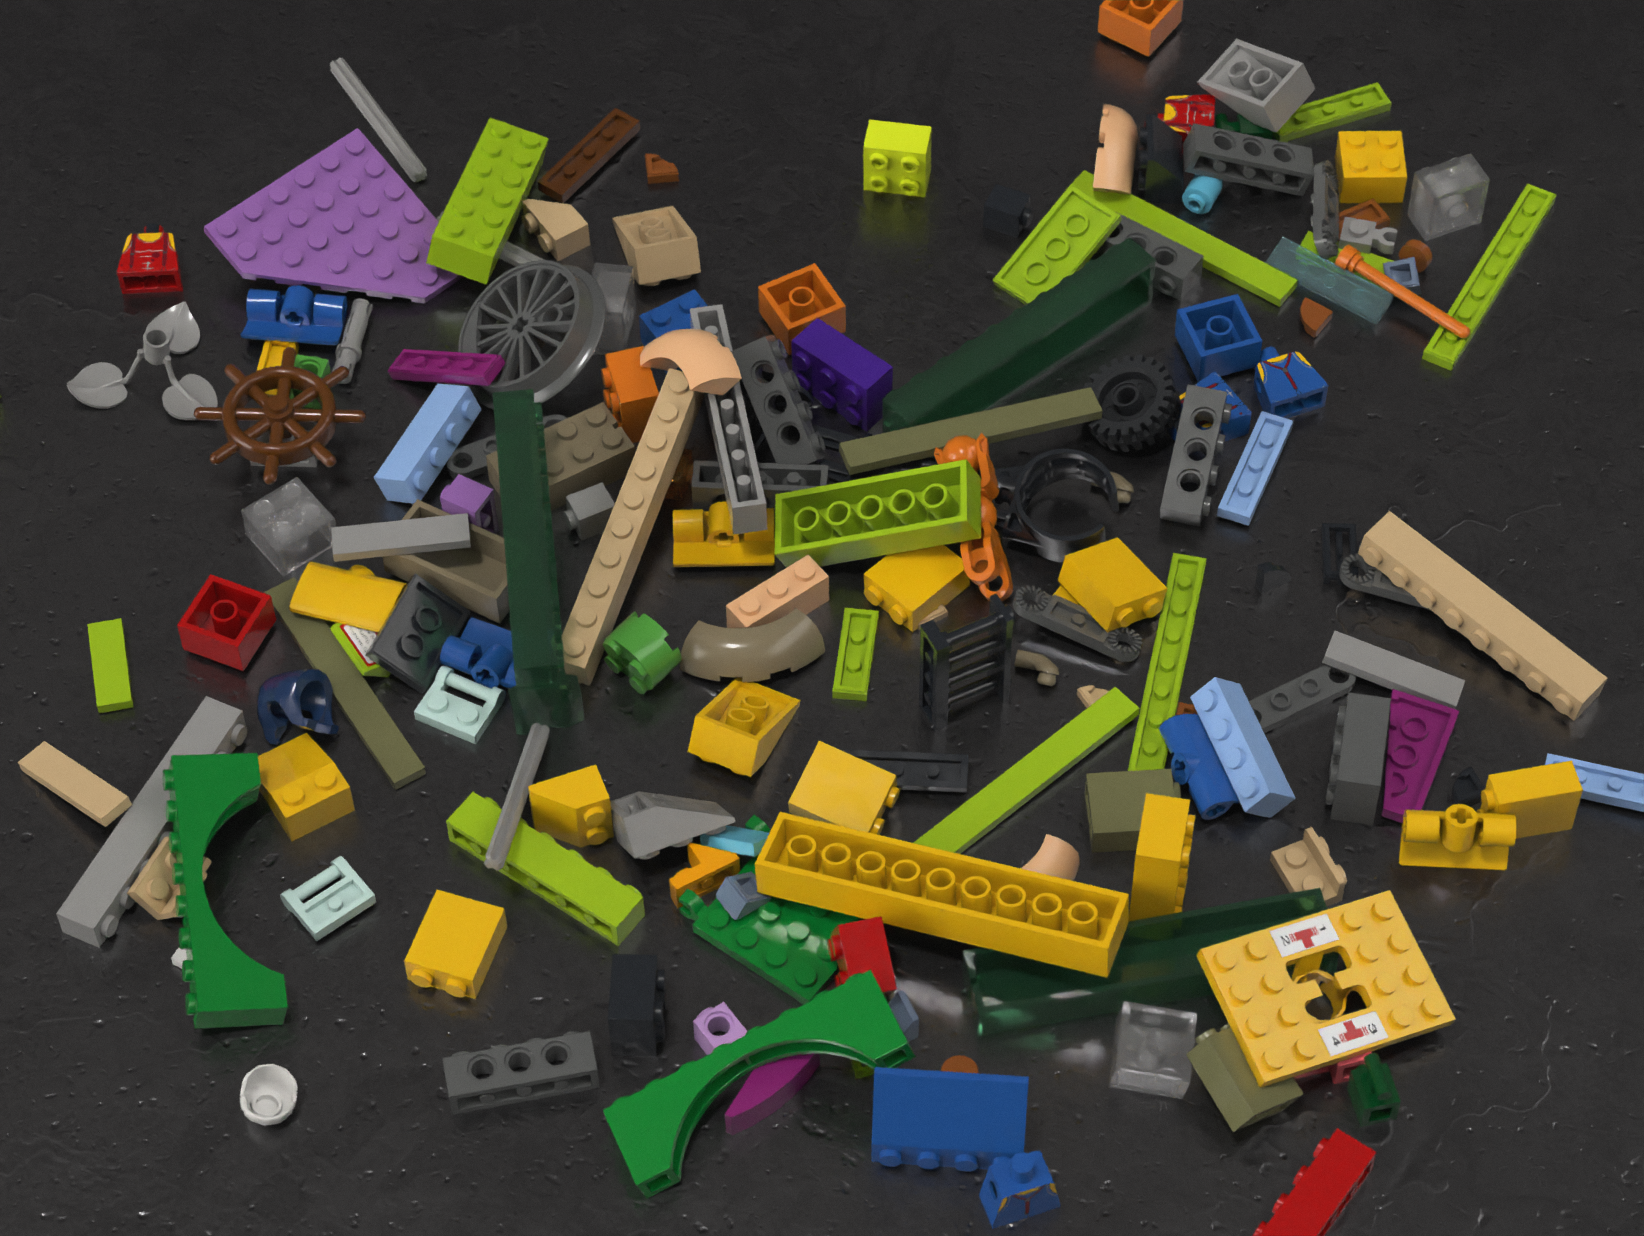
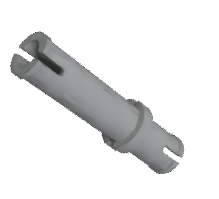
[332,298,373,384]

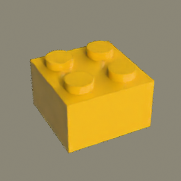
[1335,131,1407,203]

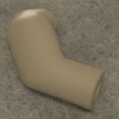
[1091,472,1134,504]
[1014,650,1059,686]

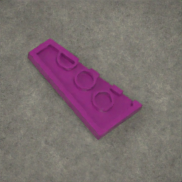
[1382,689,1459,823]

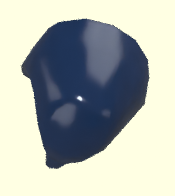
[257,669,339,745]

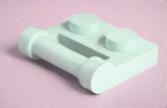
[414,665,506,744]
[280,856,376,941]

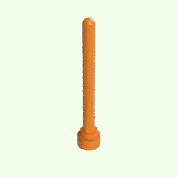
[1335,244,1470,338]

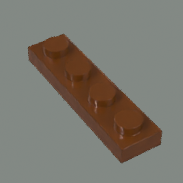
[538,108,640,203]

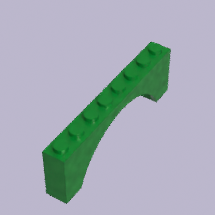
[162,753,288,1029]
[603,970,916,1198]

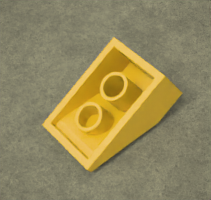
[688,677,801,777]
[258,733,355,842]

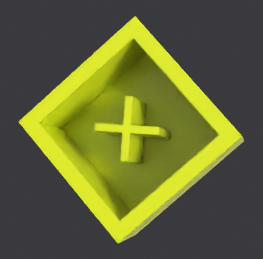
[863,120,932,197]

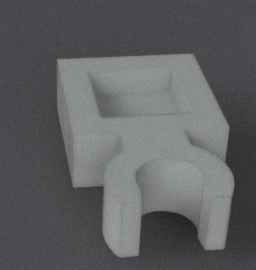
[1338,217,1398,254]

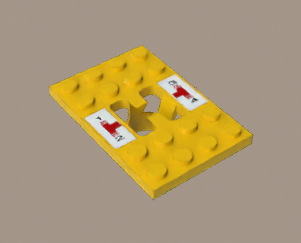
[1196,890,1456,1088]

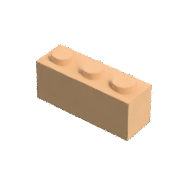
[726,555,829,628]

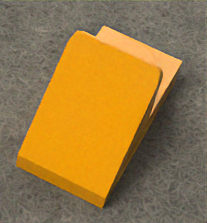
[669,843,740,908]

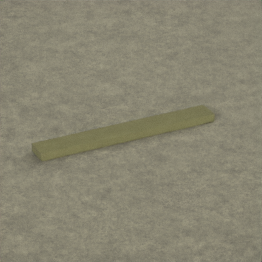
[839,387,1103,475]
[265,577,426,790]

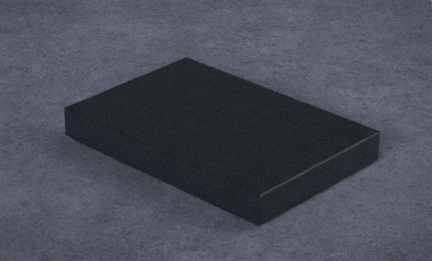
[365,573,471,694]

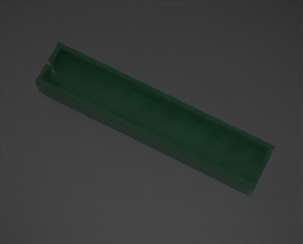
[883,237,1156,433]
[493,389,567,709]
[962,888,1339,1036]

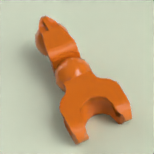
[934,433,1013,601]

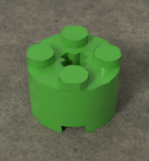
[603,611,682,695]

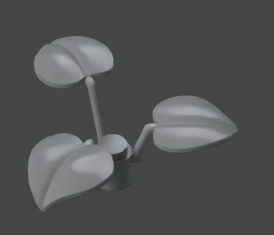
[67,302,218,420]

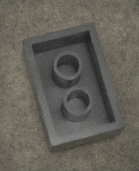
[1325,692,1391,825]

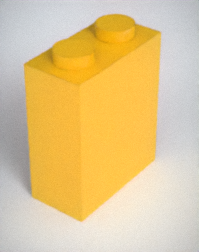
[1058,537,1168,632]
[864,545,970,632]
[788,741,900,835]
[1476,761,1583,839]
[404,890,507,999]

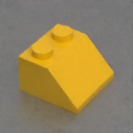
[528,765,614,848]

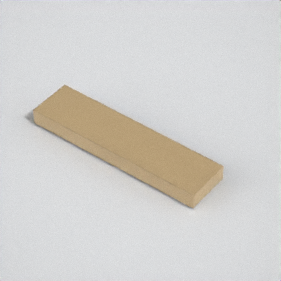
[18,741,132,827]

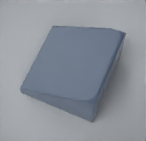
[1383,257,1421,295]
[716,872,772,920]
[889,990,919,1042]

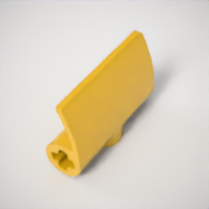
[673,501,775,567]
[289,561,407,632]
[1399,804,1516,870]

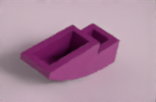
[725,1054,820,1135]

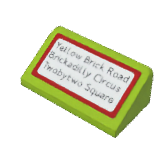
[330,623,391,677]

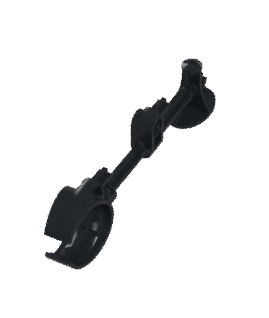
[739,370,1119,562]

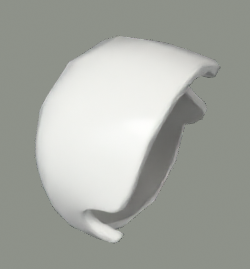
[240,1064,297,1126]

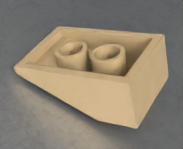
[612,206,701,286]

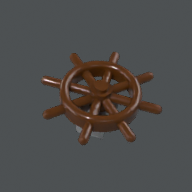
[194,347,366,485]

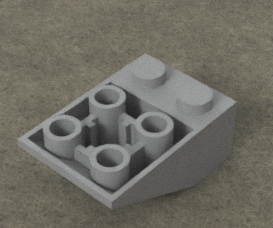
[610,791,735,859]

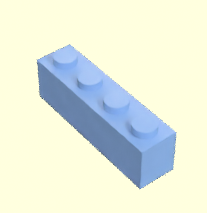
[374,384,482,504]
[1190,677,1296,818]

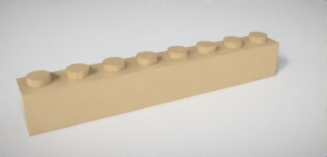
[1358,511,1607,721]

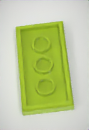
[993,184,1122,317]

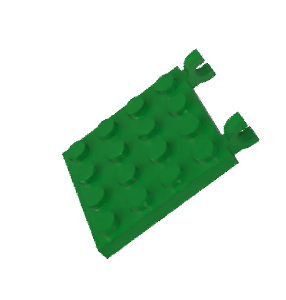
[679,815,865,1005]

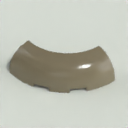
[680,608,825,682]

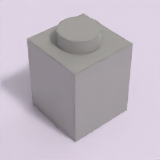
[563,482,615,541]

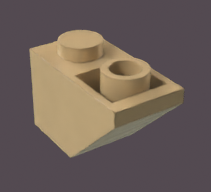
[521,199,590,261]

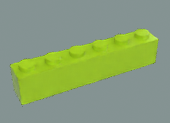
[446,792,645,946]

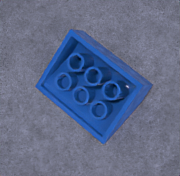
[872,1067,1029,1172]

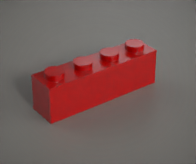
[1253,1128,1376,1236]

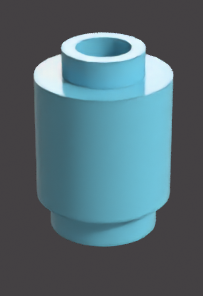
[1182,174,1223,214]

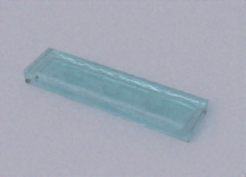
[1266,237,1394,325]

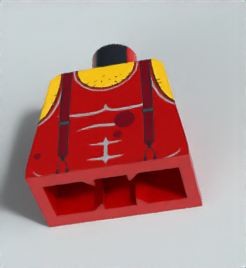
[1144,94,1216,150]
[117,223,183,294]

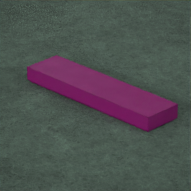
[387,349,506,386]

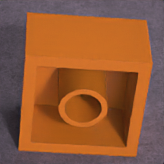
[1098,0,1183,57]
[758,263,846,355]
[601,346,659,443]

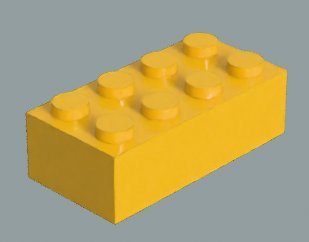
[1127,793,1196,939]

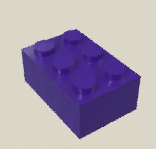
[791,318,893,432]

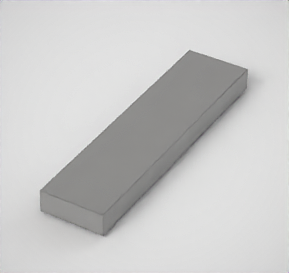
[331,513,471,562]
[1322,630,1465,709]

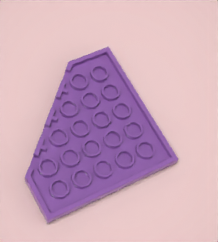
[204,128,464,304]

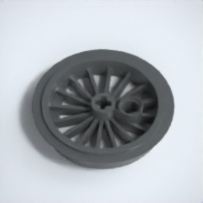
[458,260,605,412]

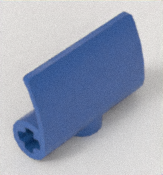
[241,285,348,345]
[440,617,557,698]
[1159,714,1240,820]

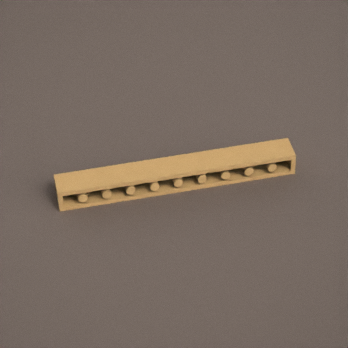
[553,368,705,686]

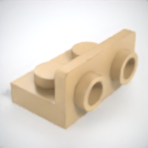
[1270,827,1347,915]
[127,836,212,920]

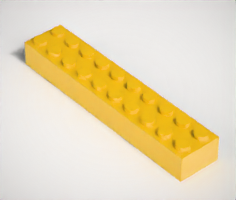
[755,812,1129,978]

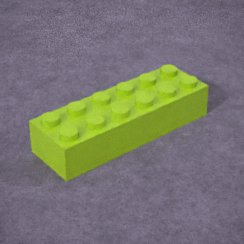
[426,118,549,285]
[775,459,981,568]

